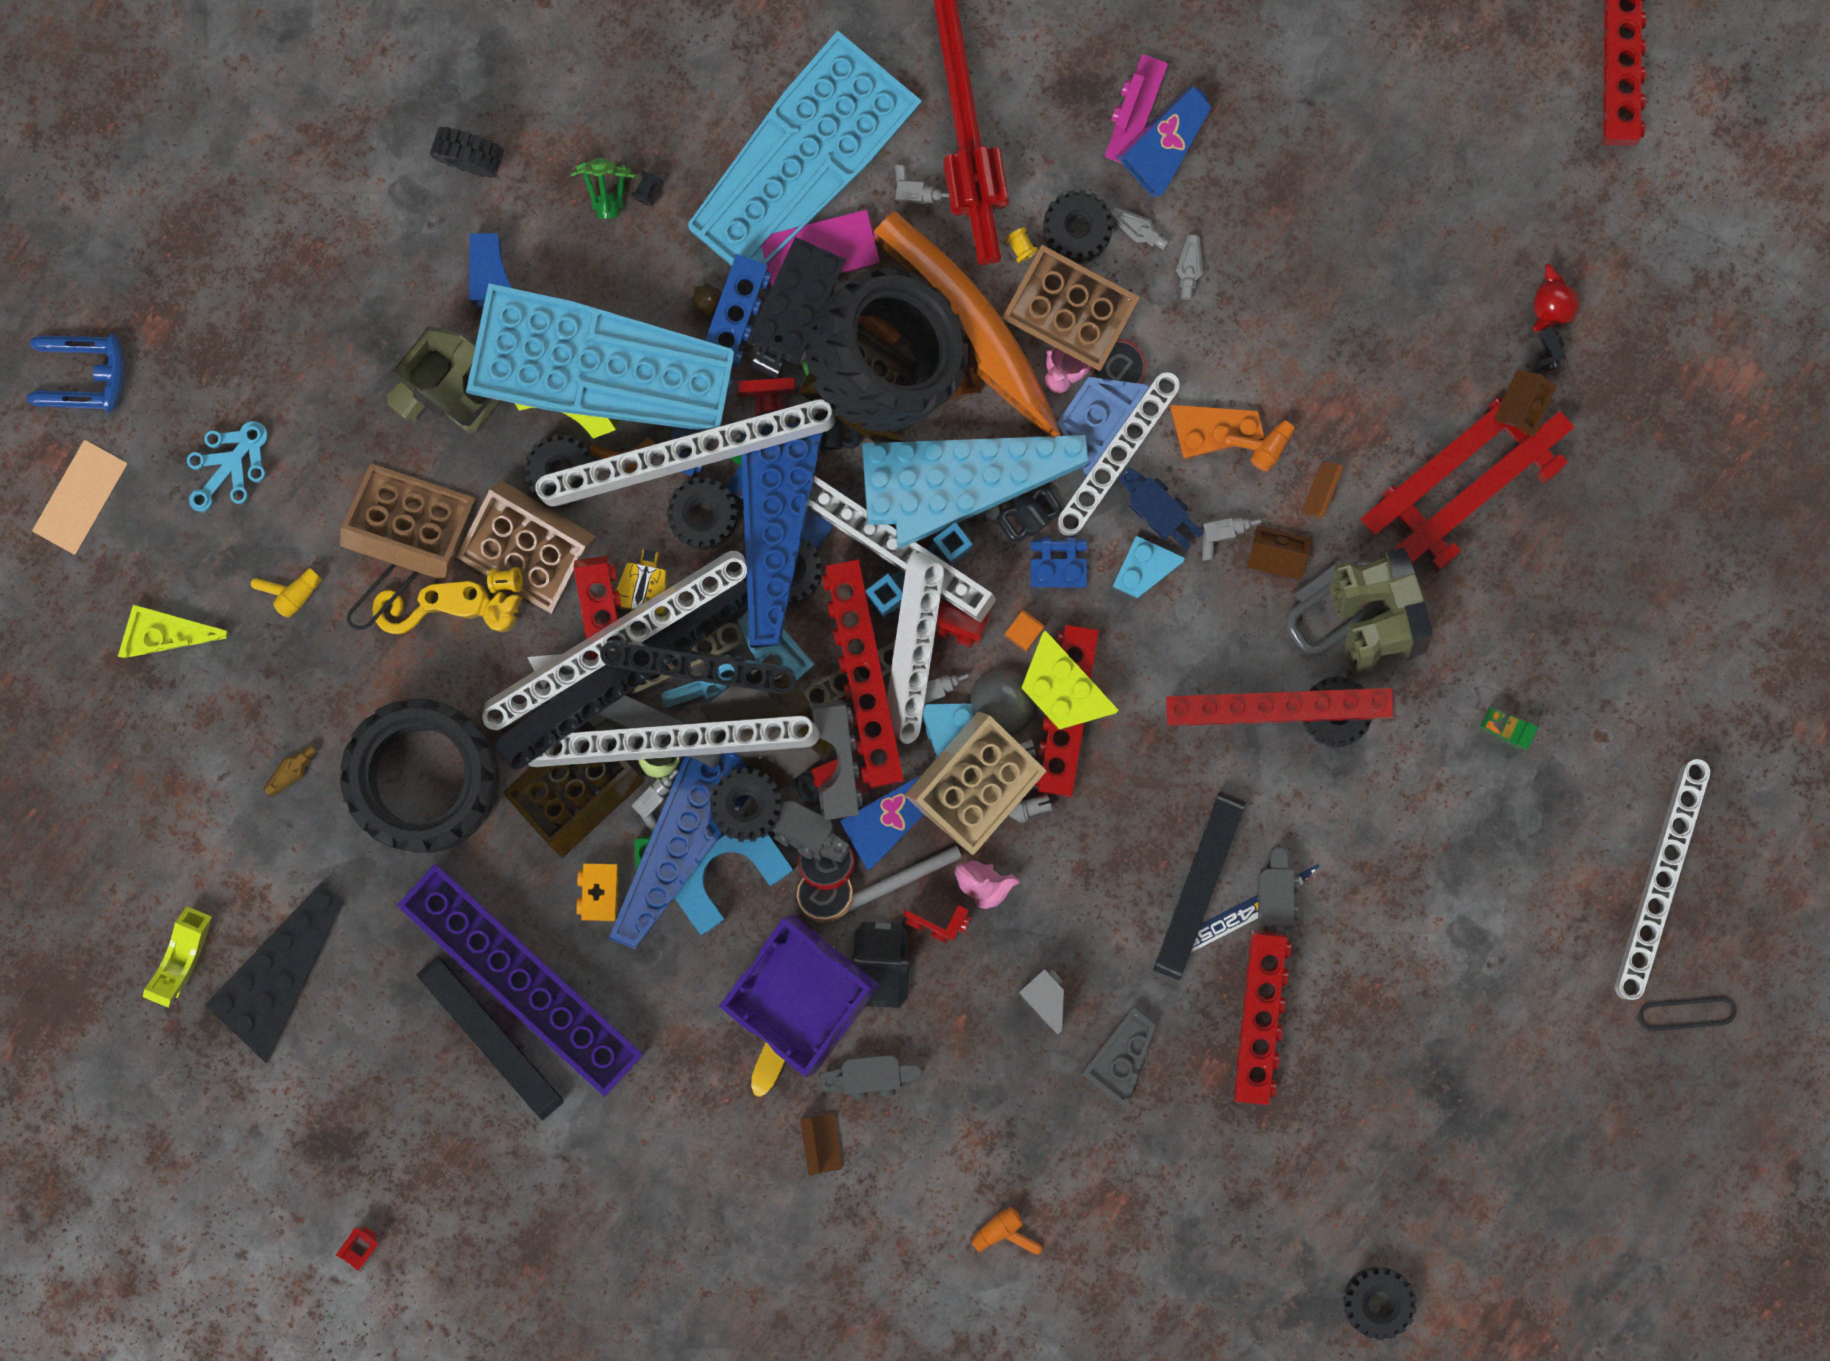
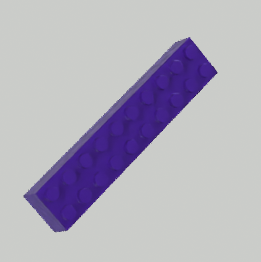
[396,864,645,1097]

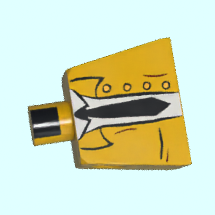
[616,549,667,616]

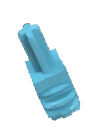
[662,655,741,708]

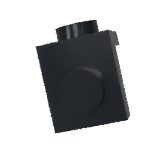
[1534,326,1566,373]

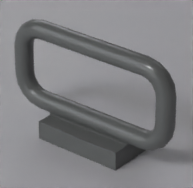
[1286,559,1384,655]

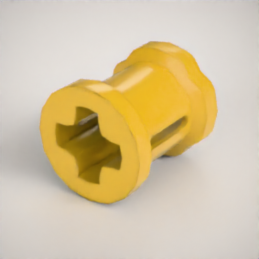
[1004,227,1039,264]
[487,567,523,594]

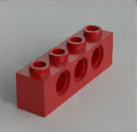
[574,555,622,660]

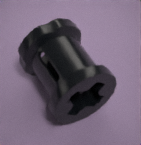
[630,171,665,207]

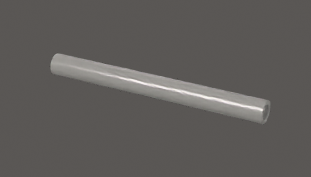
[847,845,962,913]

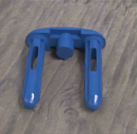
[27,333,125,413]

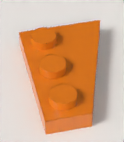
[1169,405,1265,460]

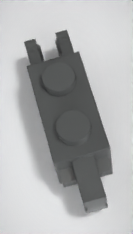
[771,801,850,862]
[1258,847,1299,941]
[821,1055,922,1099]

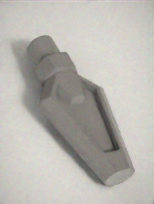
[1111,207,1169,250]
[1176,235,1203,300]

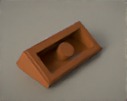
[1302,462,1343,520]

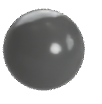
[969,669,1036,734]

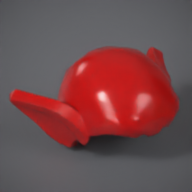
[1532,263,1579,332]

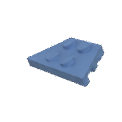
[1057,377,1149,475]

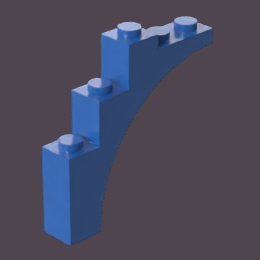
[469,233,512,309]

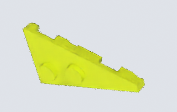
[118,605,229,658]

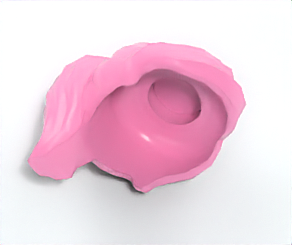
[1044,346,1091,393]
[954,860,1020,909]

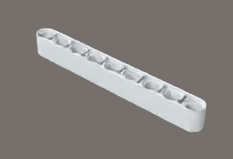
[1615,759,1710,1000]

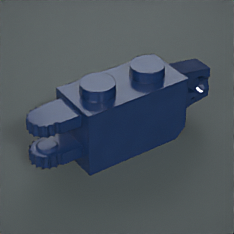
[1118,467,1203,550]

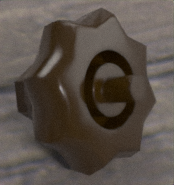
[691,283,721,316]

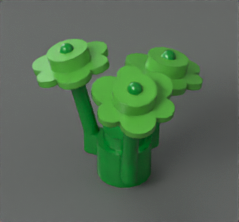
[570,158,638,219]

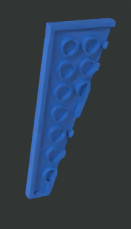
[740,422,823,648]
[609,753,750,950]

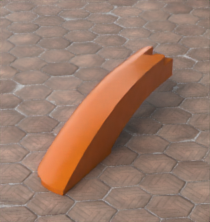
[874,211,1062,438]

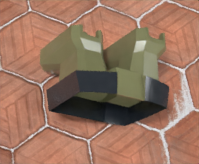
[387,326,502,433]
[1329,547,1433,679]

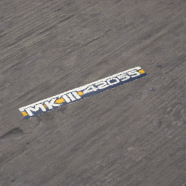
[1191,864,1320,952]

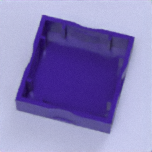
[719,915,880,1077]

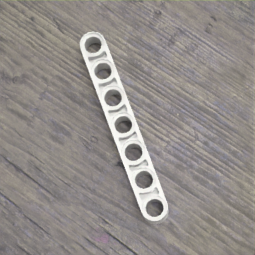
[1058,372,1179,537]
[887,553,944,744]

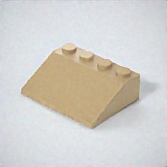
[904,711,1046,855]

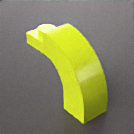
[143,906,212,1008]

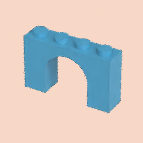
[866,522,973,620]
[675,814,794,936]

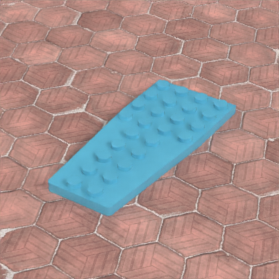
[688,30,922,266]
[466,283,734,431]

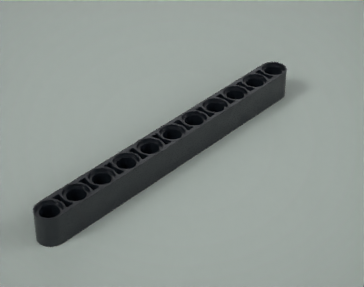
[496,570,748,770]

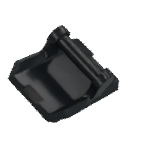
[853,922,911,1008]

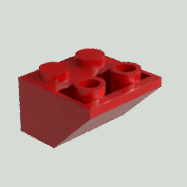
[934,596,990,648]

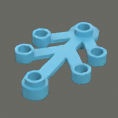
[187,421,267,513]

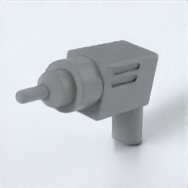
[895,165,949,204]
[1202,517,1262,561]
[921,674,969,724]
[631,770,678,834]

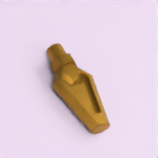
[263,744,318,797]

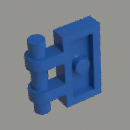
[1031,537,1087,588]

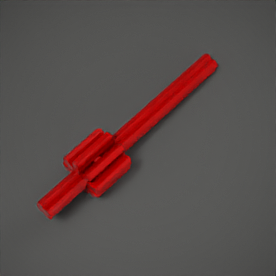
[934,0,1009,265]

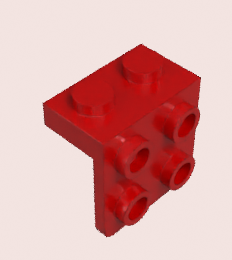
[903,905,971,944]

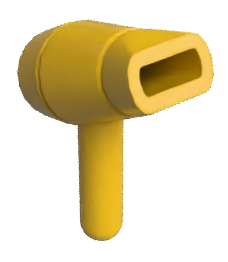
[250,567,323,618]

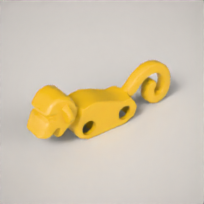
[372,581,523,634]

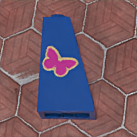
[1116,86,1211,197]
[840,774,924,871]

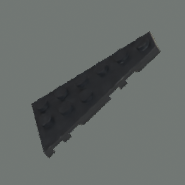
[205,882,344,1063]

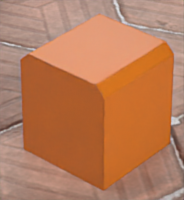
[1004,610,1045,652]

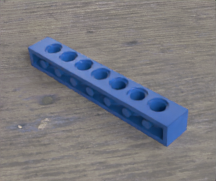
[661,254,771,477]

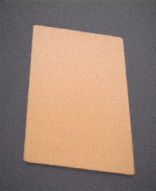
[32,440,127,555]

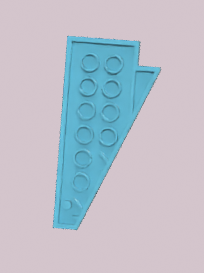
[862,435,1088,548]

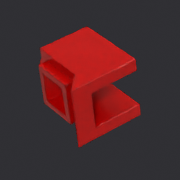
[336,1226,380,1272]

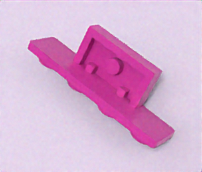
[1105,55,1168,164]

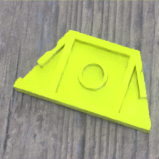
[1021,631,1119,730]

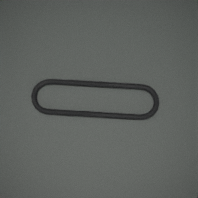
[347,564,418,630]
[1638,997,1736,1031]

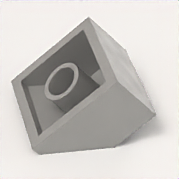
[1018,969,1064,1034]

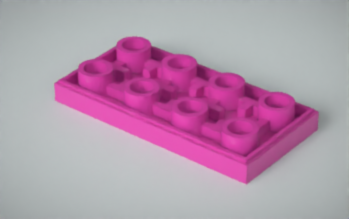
[761,210,880,287]

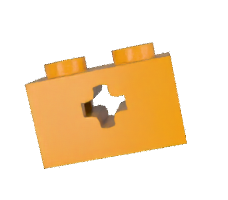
[577,864,619,921]

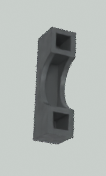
[808,700,862,820]

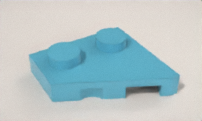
[1112,536,1185,599]

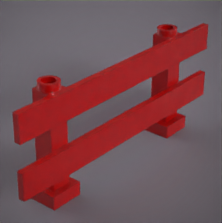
[1360,397,1575,573]

